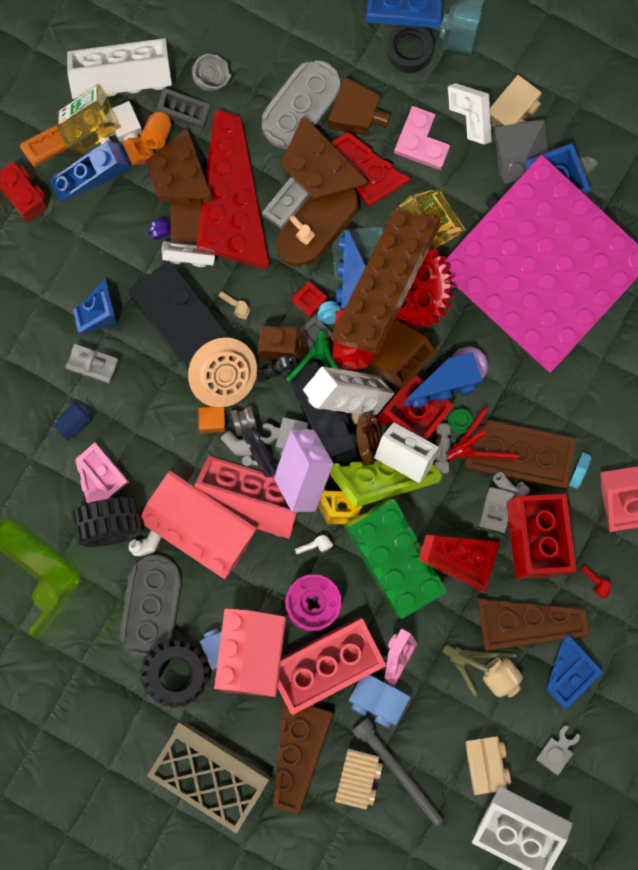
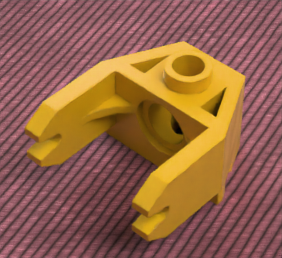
[318,462,366,524]

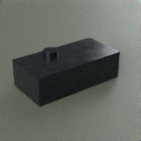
[128,260,229,372]

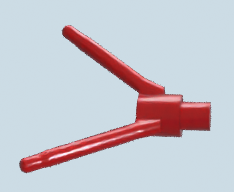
[445,407,519,462]

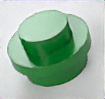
[448,408,474,434]

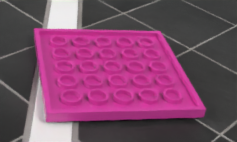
[443,155,638,373]

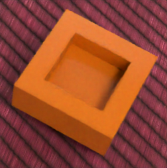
[122,137,154,165]

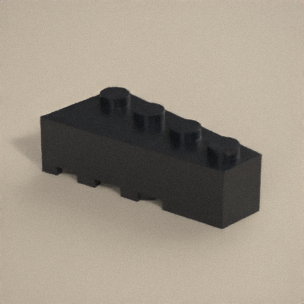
[288,361,358,480]

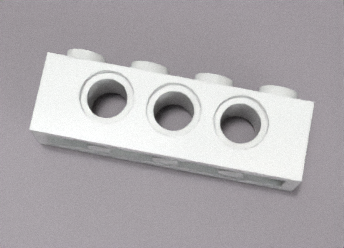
[303,367,395,416]

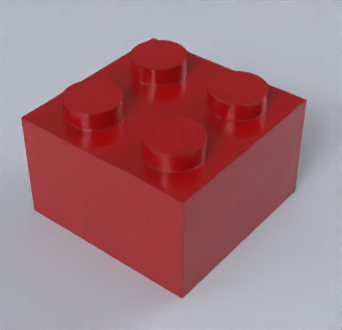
[377,375,454,440]

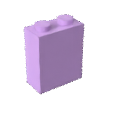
[274,429,333,512]

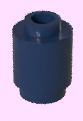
[53,403,92,441]

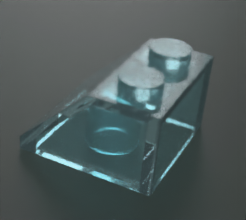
[439,0,484,54]

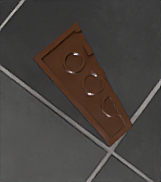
[477,599,590,652]

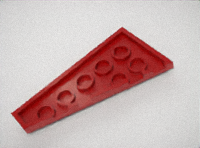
[196,110,269,270]

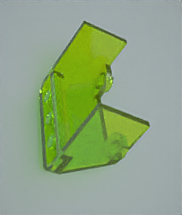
[0,520,80,640]

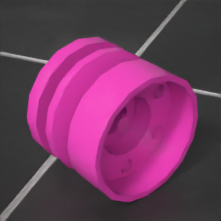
[285,575,341,631]

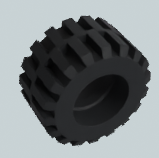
[72,497,142,547]
[140,639,209,708]

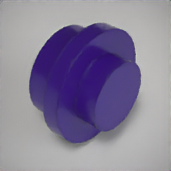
[147,219,171,240]

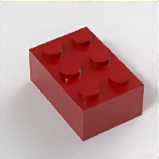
[506,494,576,579]

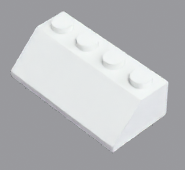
[67,38,172,99]

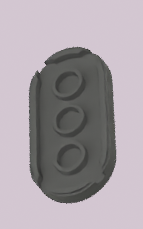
[120,555,181,659]

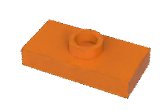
[20,122,77,167]

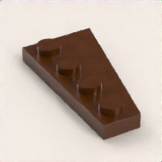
[273,700,334,816]

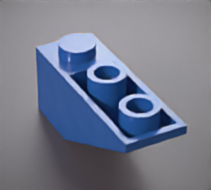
[50,141,132,202]
[336,231,365,308]
[403,352,482,408]

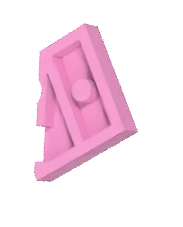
[75,443,129,503]
[384,629,417,688]

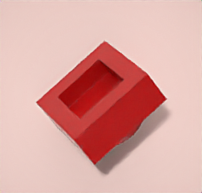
[292,282,328,318]

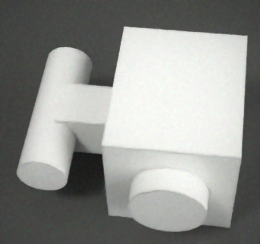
[91,101,142,145]

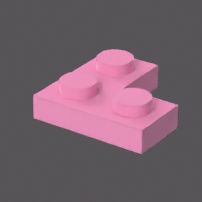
[394,106,450,171]

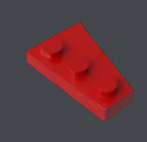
[331,132,410,208]

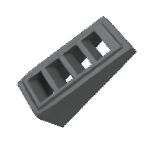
[154,87,210,128]

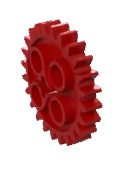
[396,249,456,329]

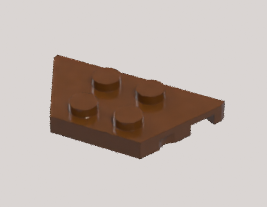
[281,116,368,202]
[145,129,213,203]

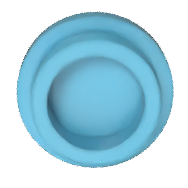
[317,301,342,324]

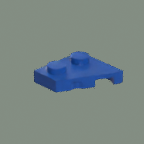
[545,635,603,709]

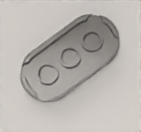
[262,60,340,149]

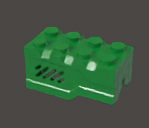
[343,498,447,619]

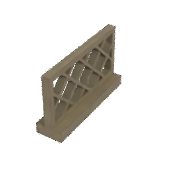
[147,720,272,834]

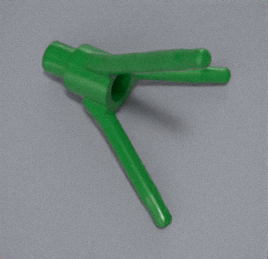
[287,331,339,382]

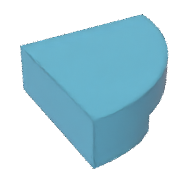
[569,452,591,489]

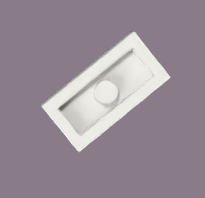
[162,241,215,267]

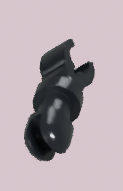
[256,356,297,382]

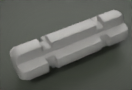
[434,423,451,474]

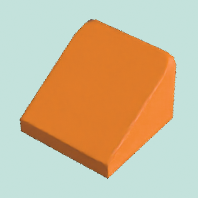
[199,406,226,434]

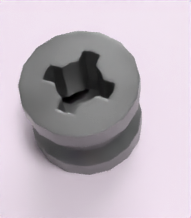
[231,406,257,436]

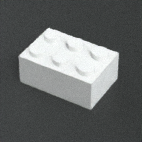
[472,786,573,870]

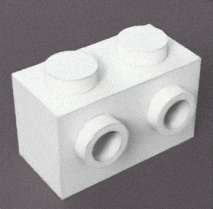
[374,422,439,483]

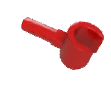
[581,565,611,599]

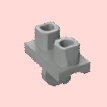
[65,344,118,384]

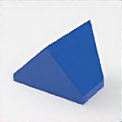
[73,277,117,333]

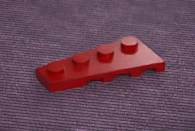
[419,535,500,592]

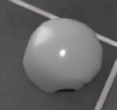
[192,53,231,92]

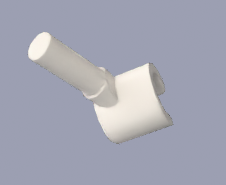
[295,535,333,554]

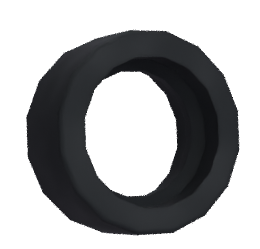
[387,25,434,73]

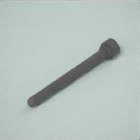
[352,718,443,826]

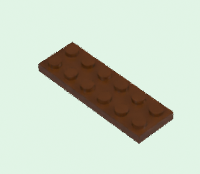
[330,209,441,354]

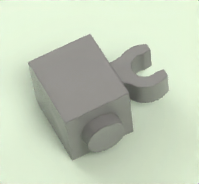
[259,417,309,456]

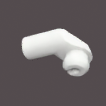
[128,530,162,557]

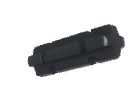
[243,429,277,478]

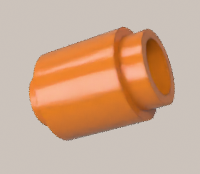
[141,112,171,149]

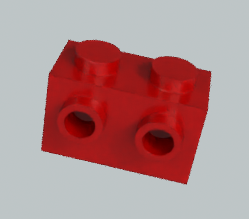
[0,162,47,224]

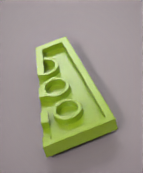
[330,461,442,508]

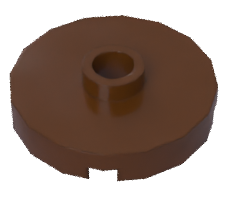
[357,413,382,465]

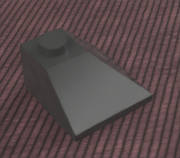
[494,119,548,183]

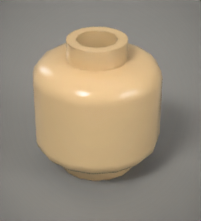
[483,657,523,697]

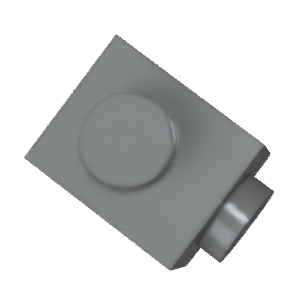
[479,487,514,533]

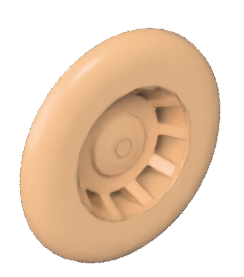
[188,338,257,407]

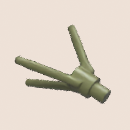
[443,644,517,697]

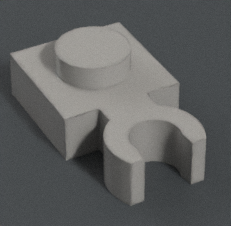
[536,726,580,776]

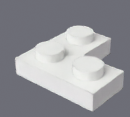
[448,83,492,144]

